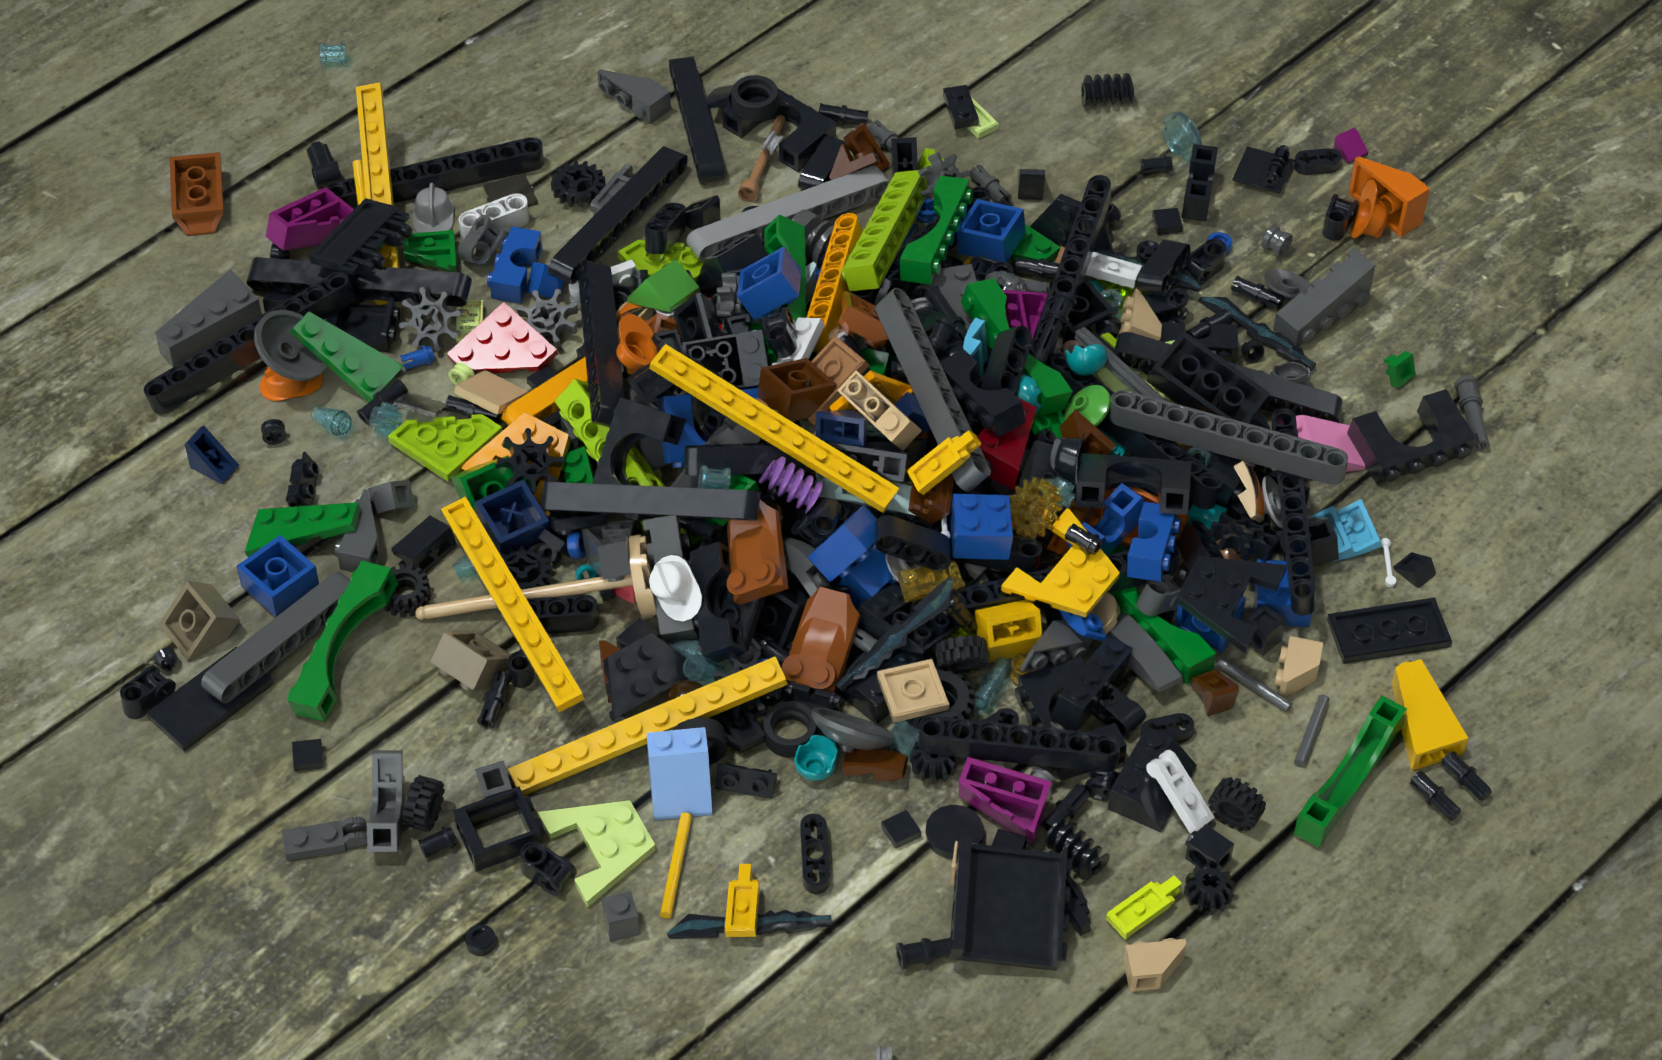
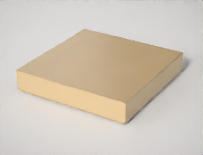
[454,370,529,415]
[877,659,949,723]

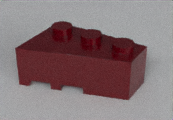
[977,396,1037,491]

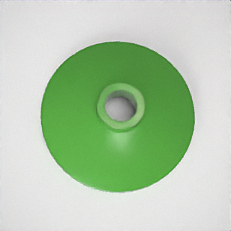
[1064,385,1111,427]

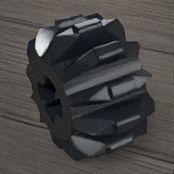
[910,742,959,785]
[1184,862,1235,915]

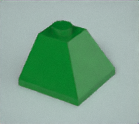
[451,456,519,512]

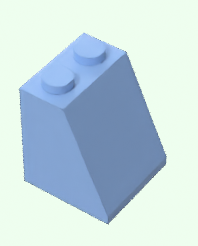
[647,727,712,821]

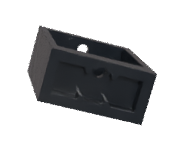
[626,363,674,405]
[453,786,545,872]

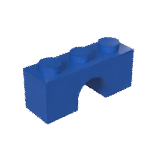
[487,226,543,304]
[1066,483,1144,555]
[1127,502,1181,582]

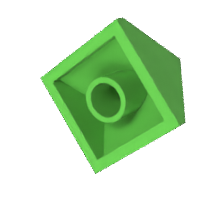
[627,259,700,312]

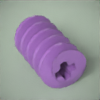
[759,456,823,514]

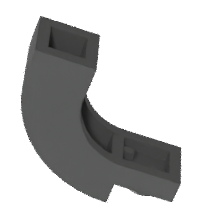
[782,538,834,597]
[367,750,405,852]

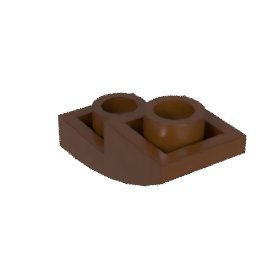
[842,749,908,782]

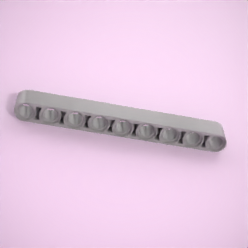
[686,166,890,262]

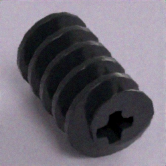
[1081,73,1134,106]
[1045,815,1110,880]

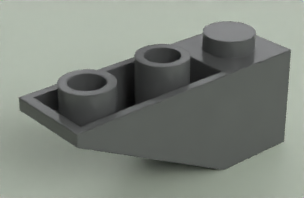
[598,69,671,124]
[335,489,380,571]
[1020,619,1093,672]

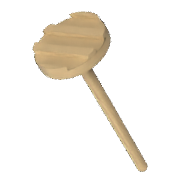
[415,534,657,620]

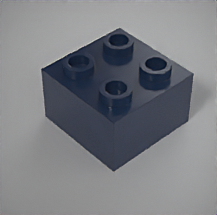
[475,480,550,555]

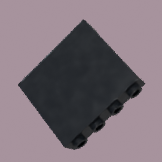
[948,835,1072,971]

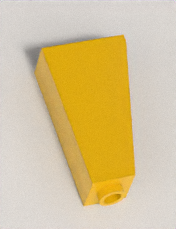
[1391,659,1469,771]

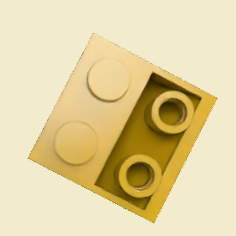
[975,599,1042,663]

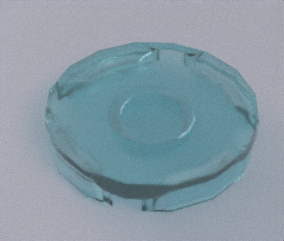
[1162,111,1202,160]

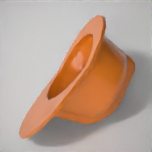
[1351,179,1388,239]
[616,314,658,375]
[260,367,323,401]

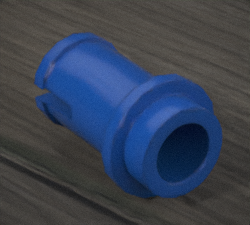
[400,345,435,371]

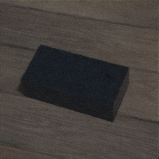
[1146,331,1270,424]

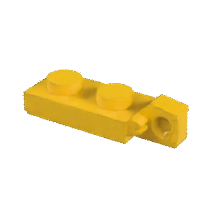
[907,430,981,495]
[725,864,760,937]

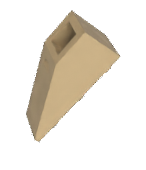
[1119,289,1162,341]
[837,370,922,451]

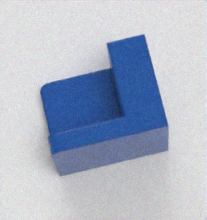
[526,262,564,298]

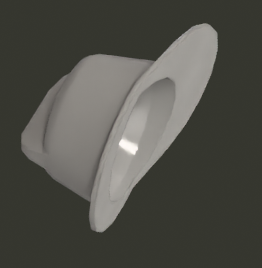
[413,183,454,233]

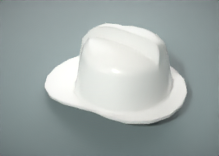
[649,555,702,621]

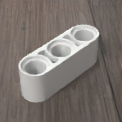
[459,193,529,241]

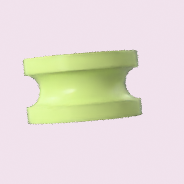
[448,362,475,385]

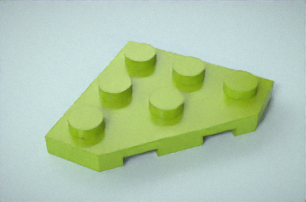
[618,240,704,282]
[388,414,502,482]

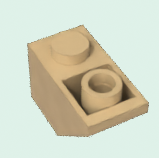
[1275,636,1323,698]
[1123,938,1187,992]

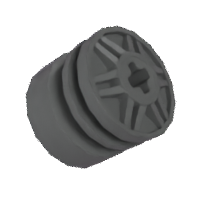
[791,209,835,269]

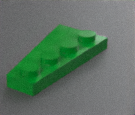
[290,312,404,403]
[244,502,362,557]

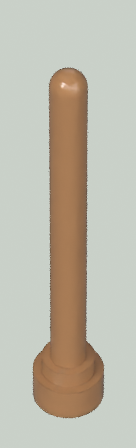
[738,115,786,202]

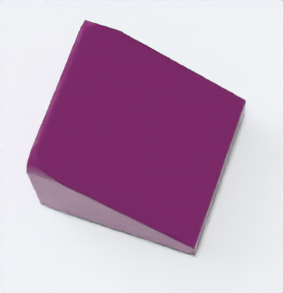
[1333,128,1368,164]

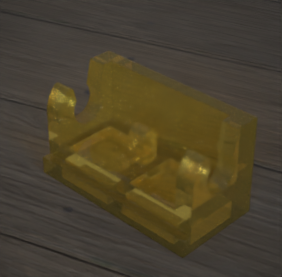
[897,561,965,602]

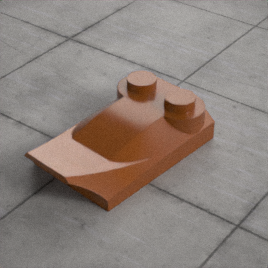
[169,152,224,236]
[838,290,889,348]
[727,500,788,605]
[782,587,861,693]

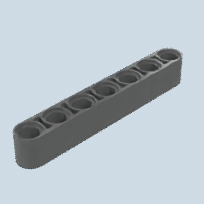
[201,571,350,703]

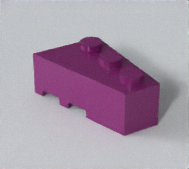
[266,187,354,251]
[1002,289,1048,353]
[958,757,1052,847]

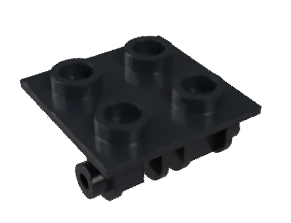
[1232,145,1295,194]

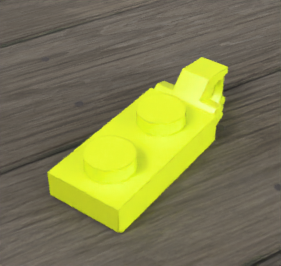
[1106,875,1182,940]

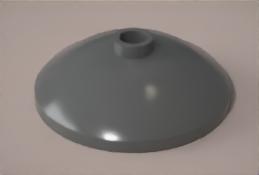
[254,310,327,381]
[811,707,895,753]

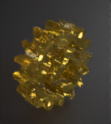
[1009,477,1063,539]

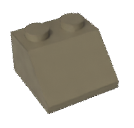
[159,581,240,661]
[430,630,511,692]

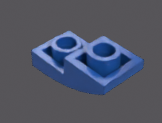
[1059,610,1106,641]

